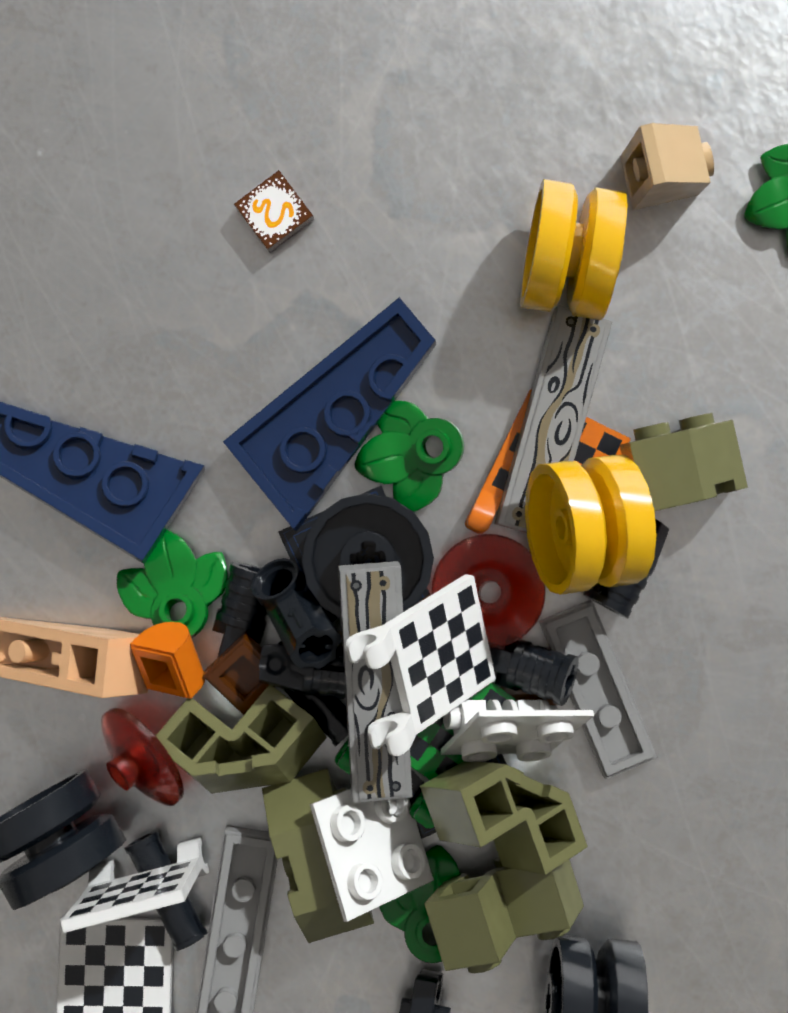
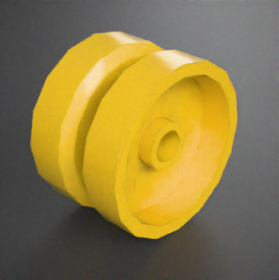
[520,179,627,320]
[525,455,657,595]

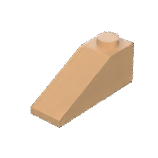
[0,617,148,698]

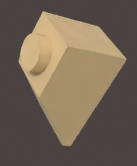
[620,123,714,211]

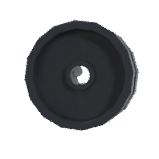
[302,493,434,619]
[0,769,127,910]
[545,935,648,1013]

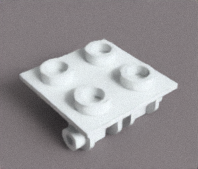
[441,700,594,762]
[310,788,434,922]

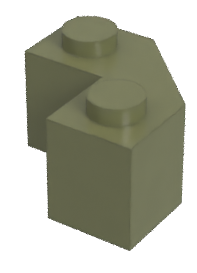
[620,413,748,511]
[151,685,327,794]
[420,761,588,875]
[262,768,374,943]
[424,857,584,973]

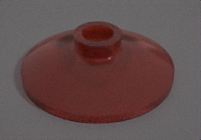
[432,534,546,648]
[101,708,184,806]

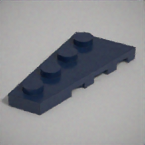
[223,297,436,531]
[0,402,205,564]

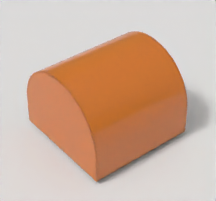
[130,622,205,699]

